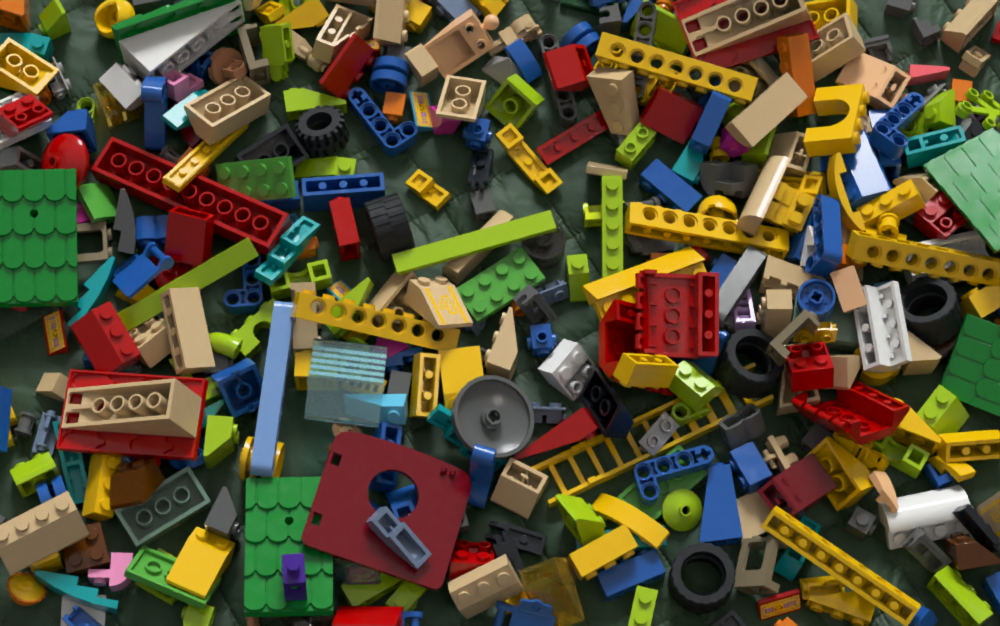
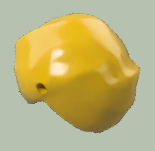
[94,0,135,40]

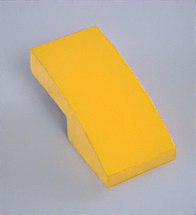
[405,169,451,211]
[928,455,976,482]

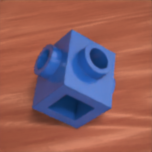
[462,118,493,150]
[526,323,557,357]

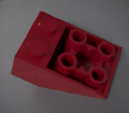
[757,453,838,520]

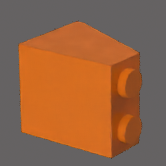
[0,0,31,33]

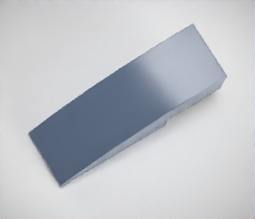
[365,506,432,569]

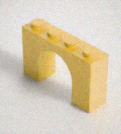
[803,83,870,157]

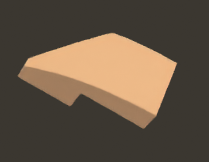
[868,471,899,514]

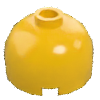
[697,195,738,220]

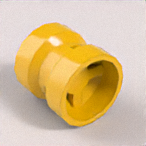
[709,137,730,162]

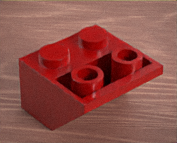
[543,44,594,92]
[0,94,54,138]
[913,191,967,239]
[785,342,834,392]
[449,540,495,582]

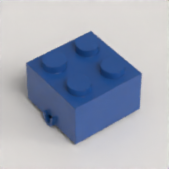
[211,358,263,418]

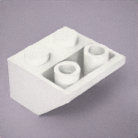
[99,63,144,111]
[538,339,595,401]

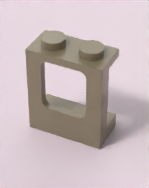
[237,23,271,86]
[77,221,114,265]
[765,309,821,367]
[733,535,788,595]

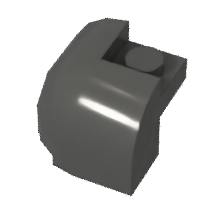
[700,159,758,198]

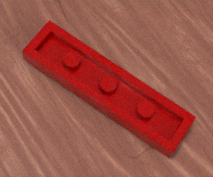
[536,110,609,167]

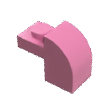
[161,69,204,103]
[88,552,134,592]

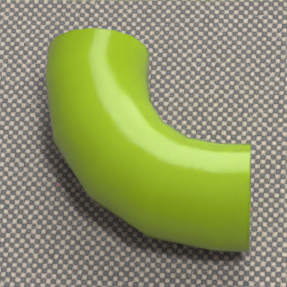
[209,332,243,359]

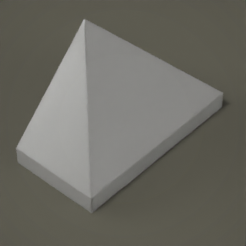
[481,56,521,85]

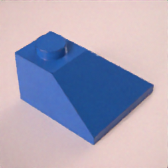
[46,109,98,153]

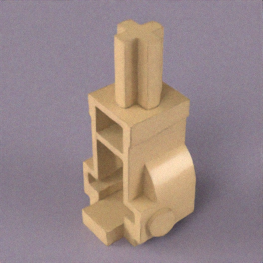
[488,14,543,57]

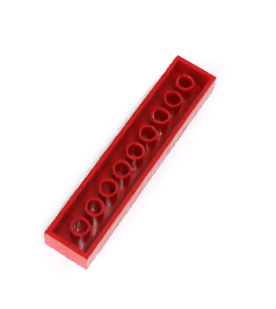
[91,137,292,256]

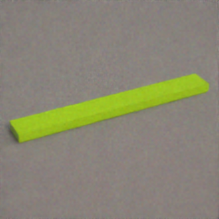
[391,210,557,276]
[117,237,259,331]

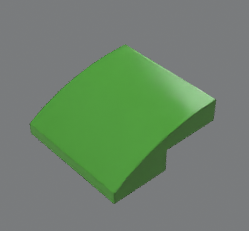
[77,183,118,224]

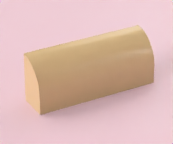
[725,72,808,148]
[735,156,790,236]
[442,210,514,285]
[160,287,216,375]

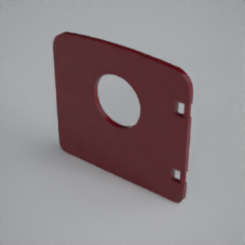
[301,431,472,591]

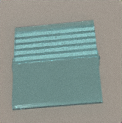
[304,338,387,428]

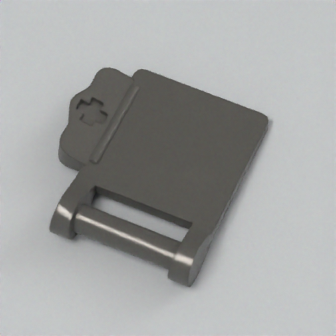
[623,196,675,256]

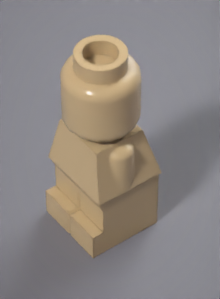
[291,29,330,73]

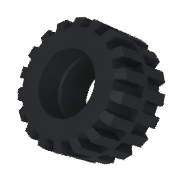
[295,105,350,158]

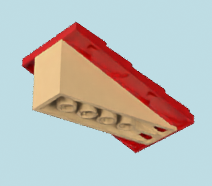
[672,0,820,76]
[56,369,209,461]

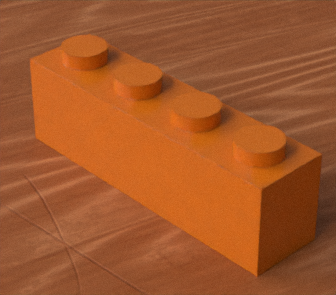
[777,33,817,117]

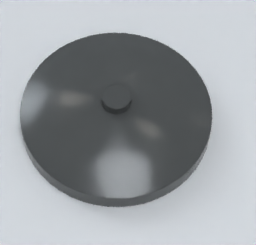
[451,375,534,460]

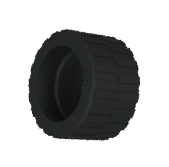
[364,193,415,261]
[900,278,963,346]
[714,328,785,399]
[668,542,736,614]

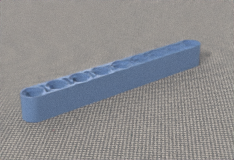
[250,301,295,477]

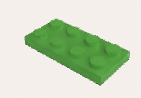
[215,156,297,201]
[456,247,545,324]
[617,444,708,521]
[124,545,222,610]

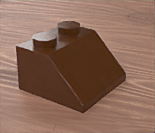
[110,458,165,510]
[944,532,1000,570]

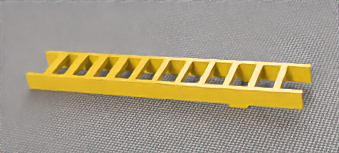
[532,362,774,508]

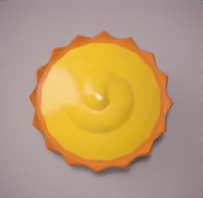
[6,571,48,606]

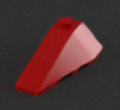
[514,407,599,460]

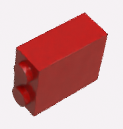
[639,84,703,145]
[329,197,361,262]
[164,205,215,268]

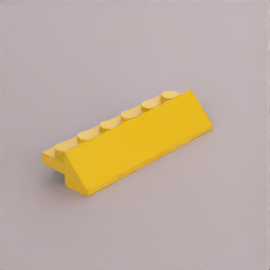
[582,246,707,322]

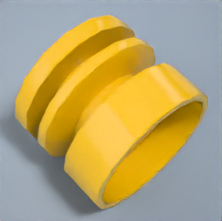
[239,436,285,481]

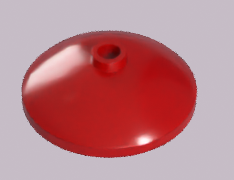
[40,133,89,189]

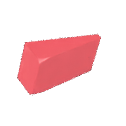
[907,64,950,86]

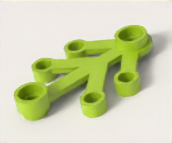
[954,88,1000,131]

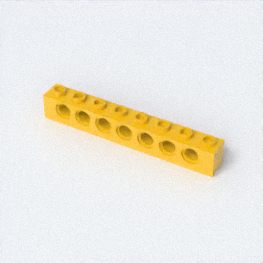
[595,32,758,106]
[624,202,789,260]
[846,230,1000,287]
[290,289,460,350]
[761,506,921,626]

